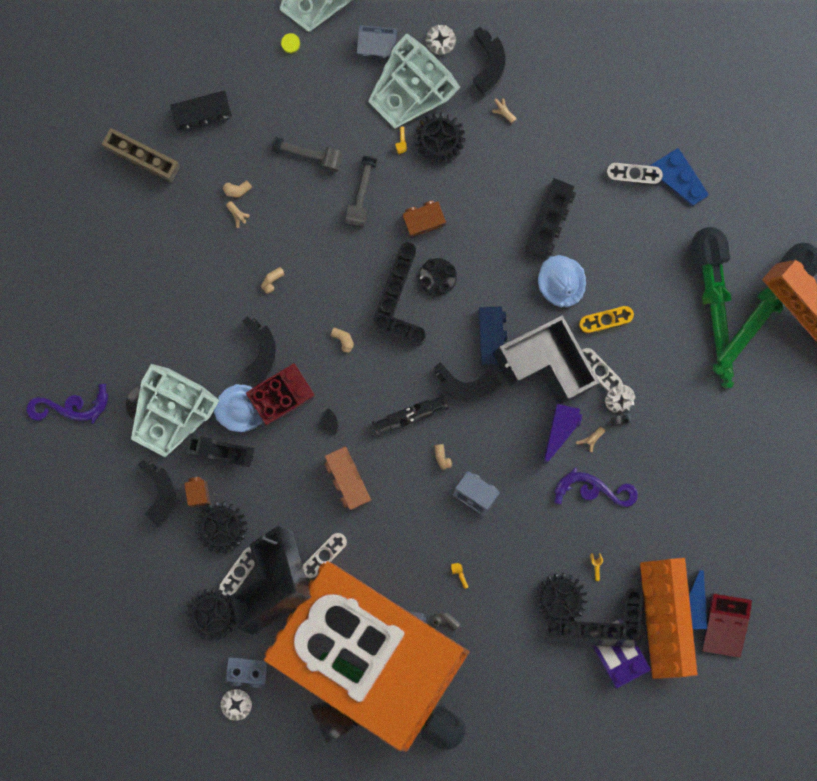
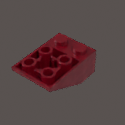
[246,363,315,425]
[702,593,752,658]

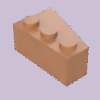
[324,446,371,510]

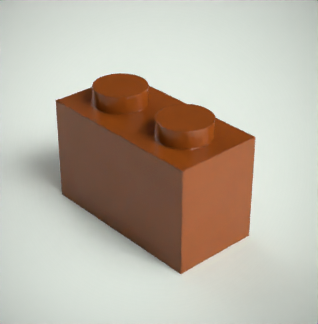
[402,200,446,238]
[184,477,211,508]

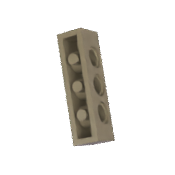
[102,128,180,183]

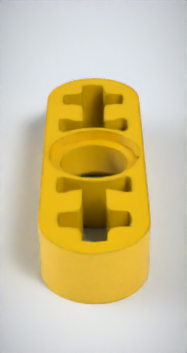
[579,306,634,334]

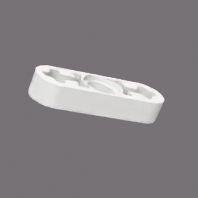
[607,163,663,184]
[582,348,623,392]
[303,533,347,578]
[220,547,255,596]

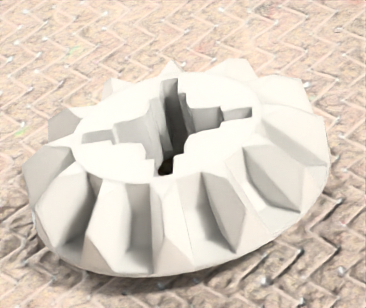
[426,25,456,55]
[605,385,636,414]
[221,689,252,721]

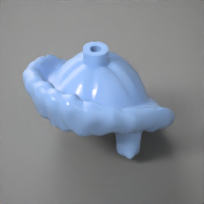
[538,255,586,308]
[213,384,263,433]

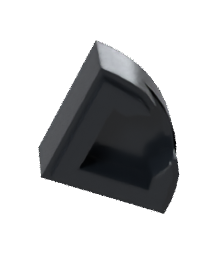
[319,409,338,434]
[611,415,631,426]

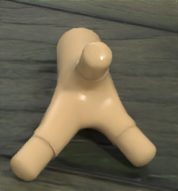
[492,98,517,124]
[226,201,249,228]
[576,426,606,452]

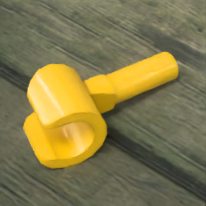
[395,127,407,154]
[590,553,603,581]
[451,563,468,589]

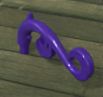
[26,384,108,424]
[554,467,638,507]

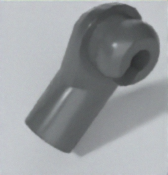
[431,612,461,631]

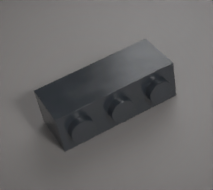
[170,90,232,131]

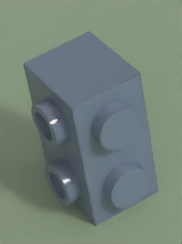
[357,25,397,58]
[453,471,500,517]
[226,657,268,688]

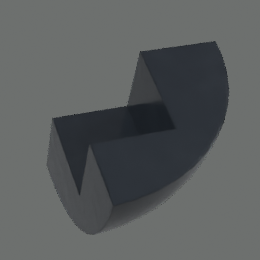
[310,702,360,743]

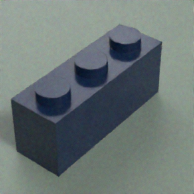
[479,306,507,367]

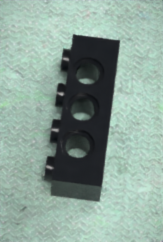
[525,178,576,259]

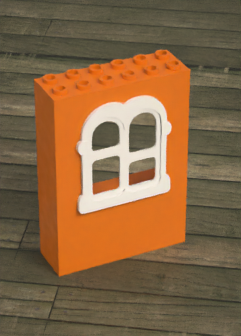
[264,561,470,752]

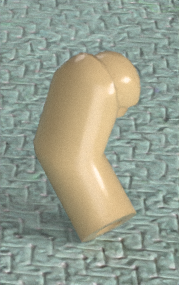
[223,180,253,198]
[261,267,284,294]
[331,327,354,353]

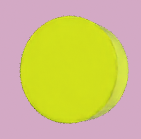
[281,33,300,53]

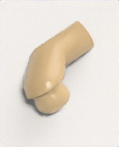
[434,444,452,470]

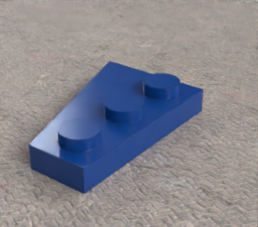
[646,148,709,206]

